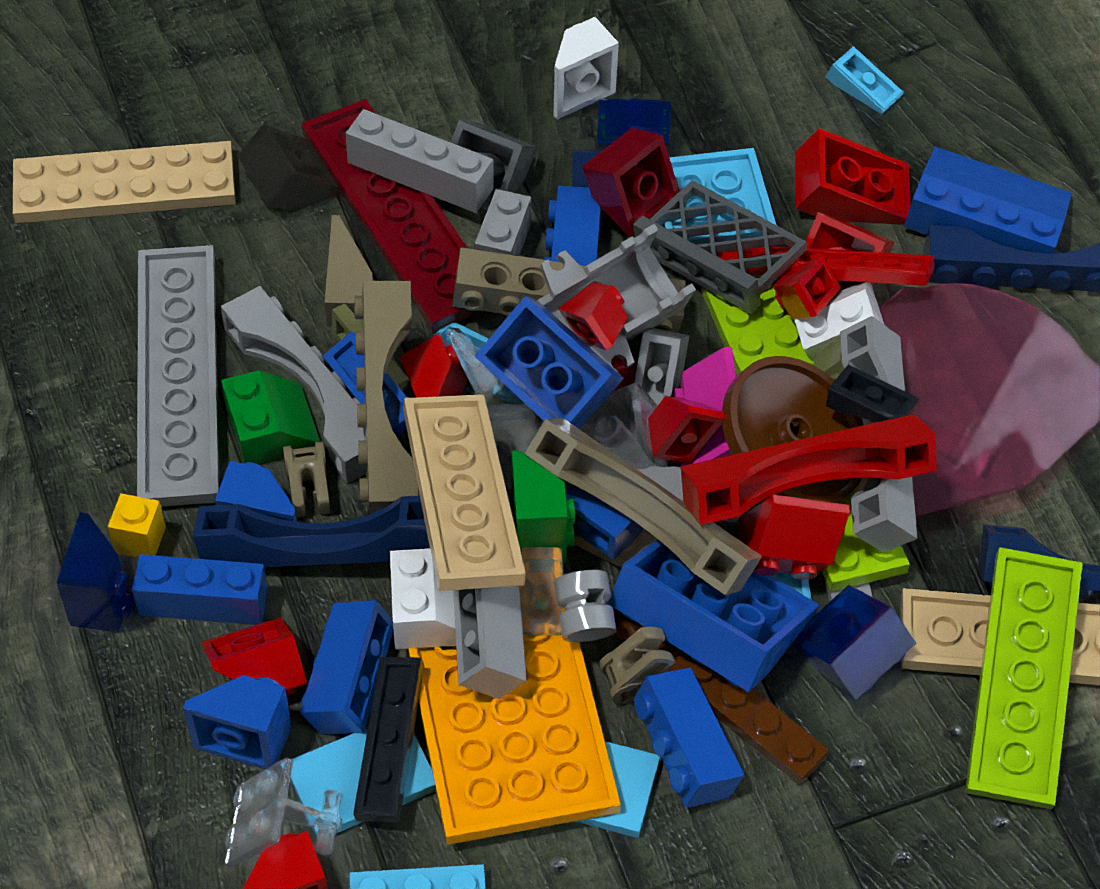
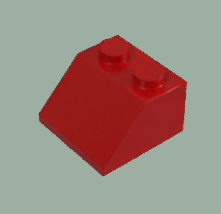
[738,495,850,580]

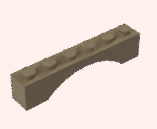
[354,281,418,515]
[525,418,762,595]

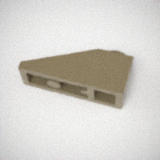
[325,215,373,326]

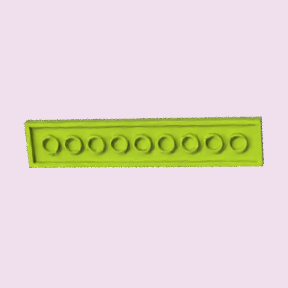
[701,275,910,592]

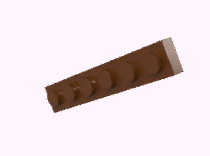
[615,612,829,786]

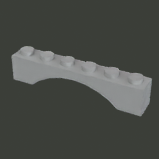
[221,286,366,484]
[840,316,917,553]

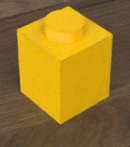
[107,493,166,558]

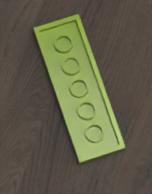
[965,547,1083,809]

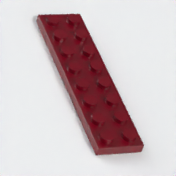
[302,99,481,332]

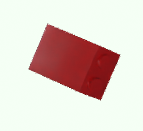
[795,128,911,225]

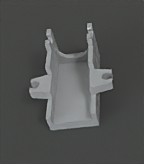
[537,224,696,372]

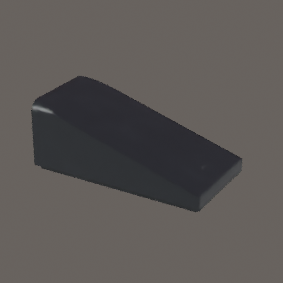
[826,364,920,422]

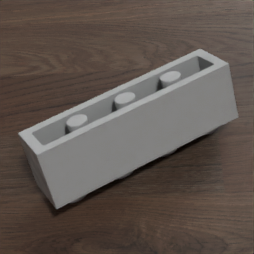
[346,109,493,213]
[453,586,526,699]

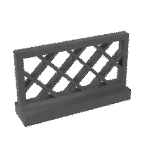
[633,180,808,314]

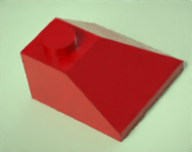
[806,212,894,292]
[201,617,307,696]

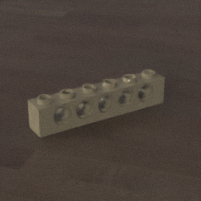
[452,248,685,334]

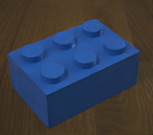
[474,296,624,429]

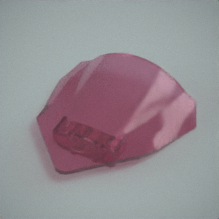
[861,283,1100,516]

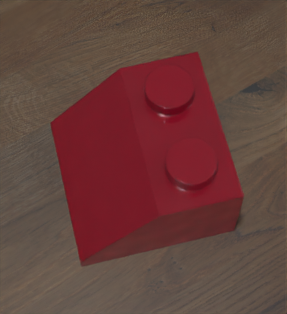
[582,128,680,237]

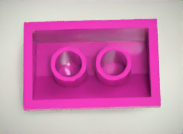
[674,347,736,466]

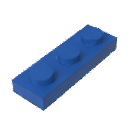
[323,331,408,437]

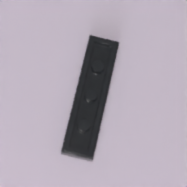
[353,657,425,822]

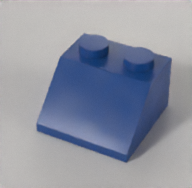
[183,675,292,772]

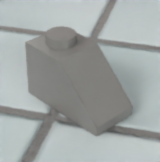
[630,328,690,413]

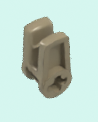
[283,441,330,518]
[599,627,675,705]

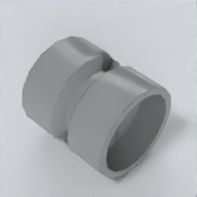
[554,570,617,642]

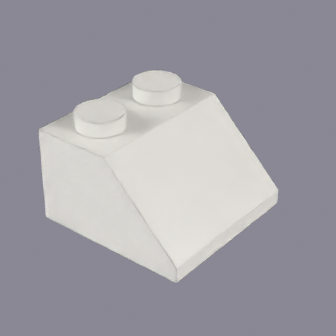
[553,17,619,120]
[795,282,884,361]
[390,549,456,649]

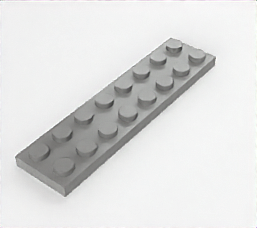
[137,245,220,507]

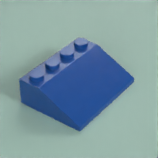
[904,147,1072,253]
[607,539,820,692]

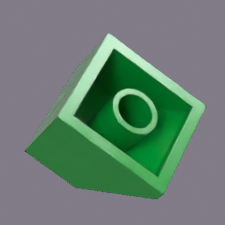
[221,370,320,465]
[512,450,575,565]

